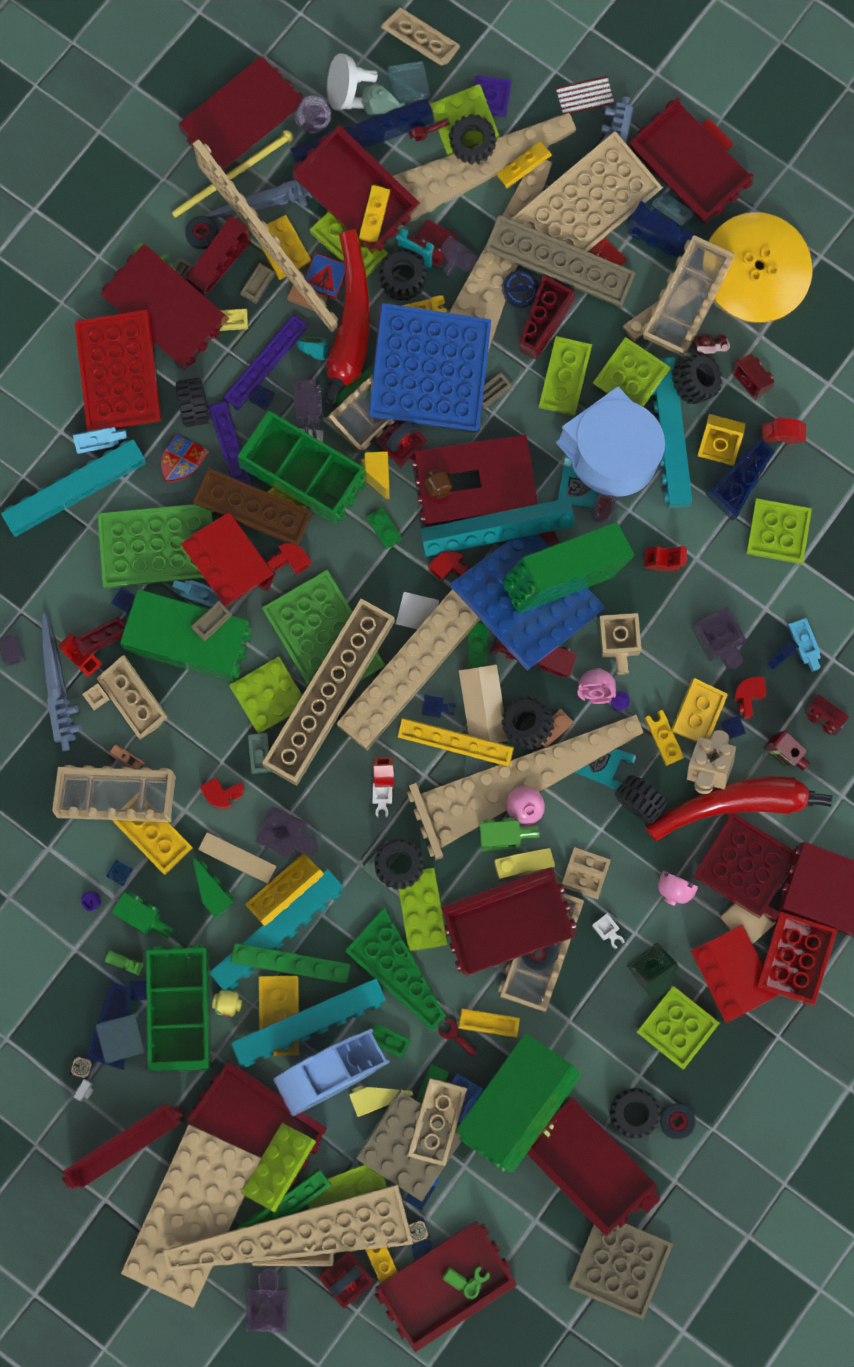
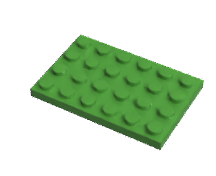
[97,504,213,589]
[262,570,386,686]

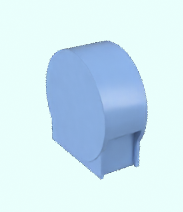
[556,387,665,497]
[274,1029,390,1116]

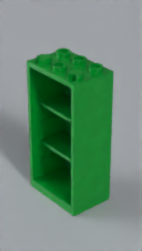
[237,410,367,526]
[502,522,635,614]
[120,589,253,683]
[146,945,212,1072]
[456,1033,582,1173]

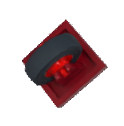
[374,421,428,468]
[318,1251,374,1309]

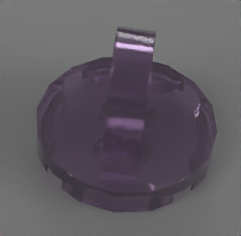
[295,96,331,133]

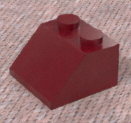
[732,354,775,401]

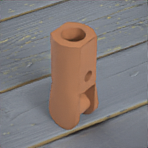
[109,744,145,770]

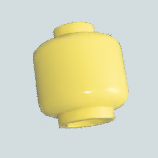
[212,989,242,1017]

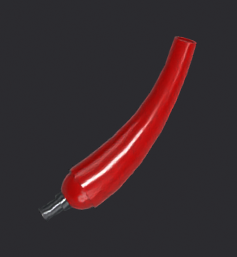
[324,229,370,404]
[645,776,833,841]

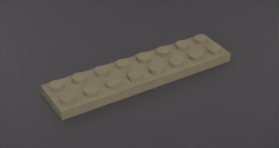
[484,215,636,308]

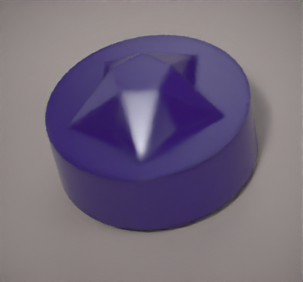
[610,691,630,711]
[81,891,101,911]

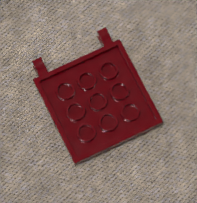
[693,813,795,923]

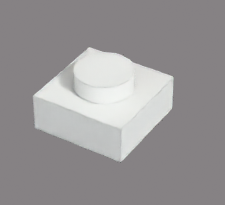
[74,1080,93,1102]

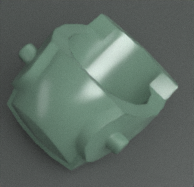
[361,83,405,115]

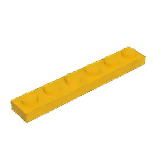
[398,718,514,767]

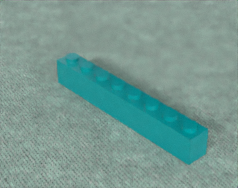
[652,357,692,508]
[1,439,146,537]
[420,498,575,557]
[209,869,344,991]
[230,978,386,1068]

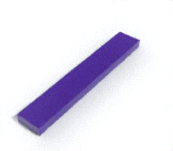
[223,314,308,410]
[208,401,253,486]

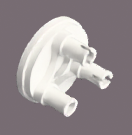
[327,54,377,110]

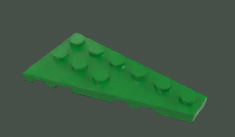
[345,908,445,1031]

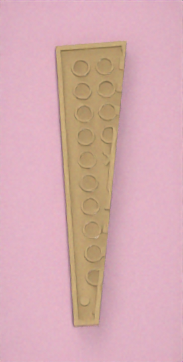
[393,113,576,229]
[193,140,338,332]
[449,160,552,352]
[421,715,643,848]
[163,1185,413,1271]

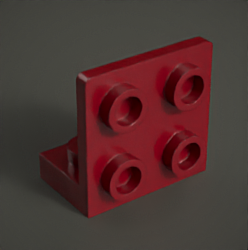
[409,219,458,267]
[804,694,849,736]

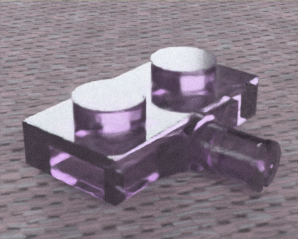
[440,235,479,275]

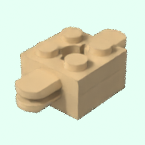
[687,730,736,794]

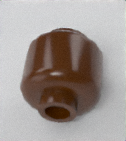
[424,469,452,499]

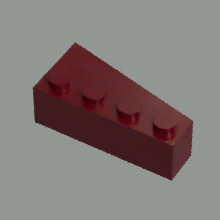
[186,215,251,297]
[519,275,576,360]
[490,637,577,678]

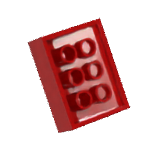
[181,512,274,608]
[757,912,838,1007]
[690,925,778,1023]

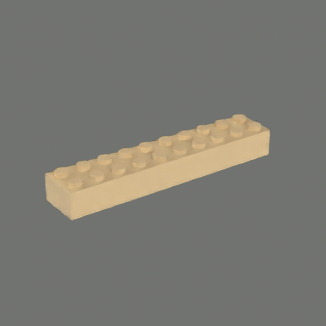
[337,589,480,751]
[262,599,395,786]

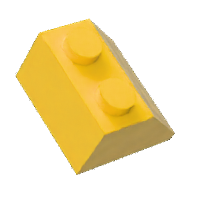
[698,414,746,466]
[361,452,390,499]

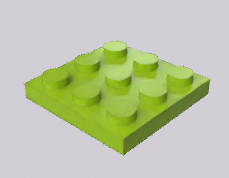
[429,84,499,156]
[593,337,671,407]
[746,498,812,564]
[229,656,302,734]
[636,986,720,1070]

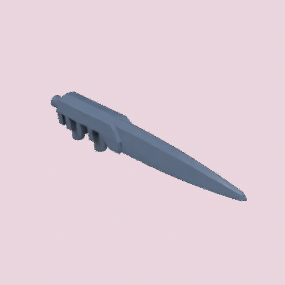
[601,96,633,144]
[204,180,313,219]
[42,611,82,751]

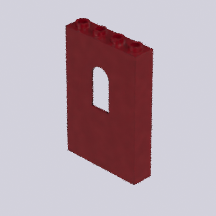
[411,435,538,527]

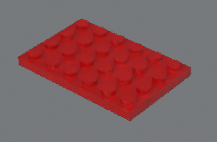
[74,310,162,431]

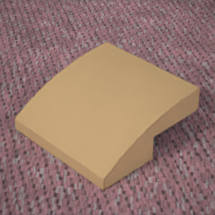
[562,847,611,899]
[719,903,776,944]

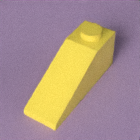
[494,848,555,881]
[349,1085,413,1117]

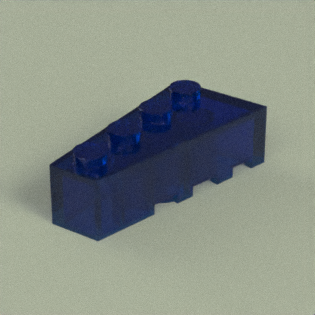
[628,201,705,265]
[705,438,775,521]
[86,982,131,1070]

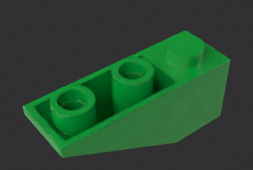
[193,858,234,919]

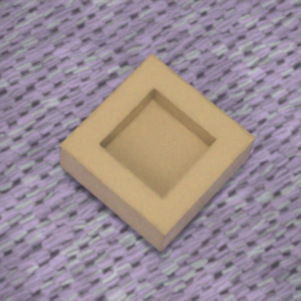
[82,683,110,710]

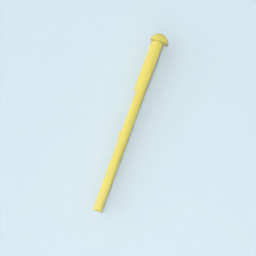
[171,130,293,218]

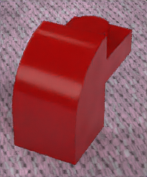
[762,418,806,445]
[267,543,312,575]
[644,546,687,571]
[428,551,470,582]
[58,633,102,677]
[733,677,766,720]
[373,757,394,788]
[199,778,246,810]

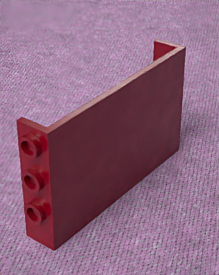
[179,56,306,175]
[629,97,754,225]
[292,125,420,254]
[100,243,230,369]
[778,842,854,938]
[441,867,577,976]
[187,1061,327,1188]
[527,1098,658,1237]
[62,1104,183,1189]
[374,1220,517,1353]

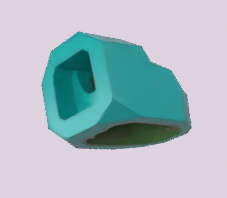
[297,337,328,360]

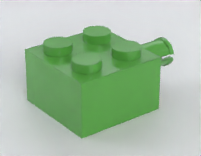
[479,818,539,852]

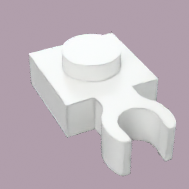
[373,784,392,818]
[592,913,624,949]

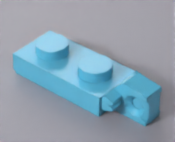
[73,427,127,454]
[172,580,223,608]
[787,618,821,672]

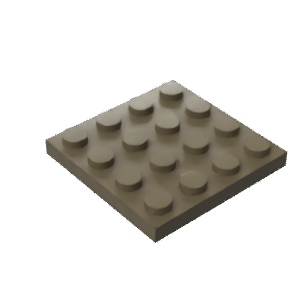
[355,1090,461,1201]
[568,1224,673,1320]

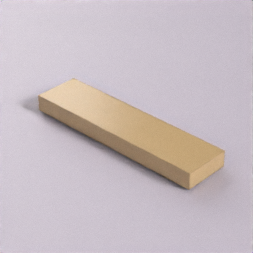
[198,833,277,884]

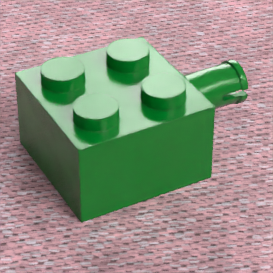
[112,892,174,939]

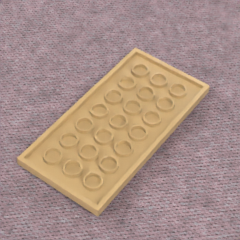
[510,131,663,280]
[121,1125,261,1308]

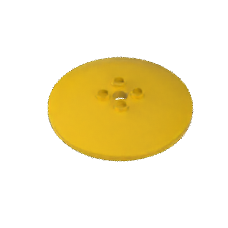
[702,212,812,323]

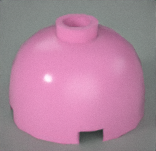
[577,668,616,704]
[505,785,545,825]
[658,870,698,906]

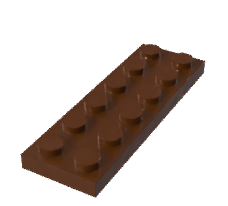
[193,468,313,546]

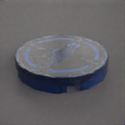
[502,270,539,308]

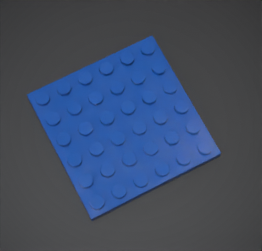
[368,303,492,432]
[450,534,606,671]

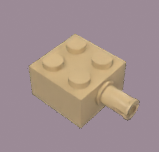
[598,613,642,675]

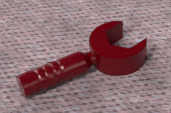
[409,118,450,142]
[438,1019,477,1056]

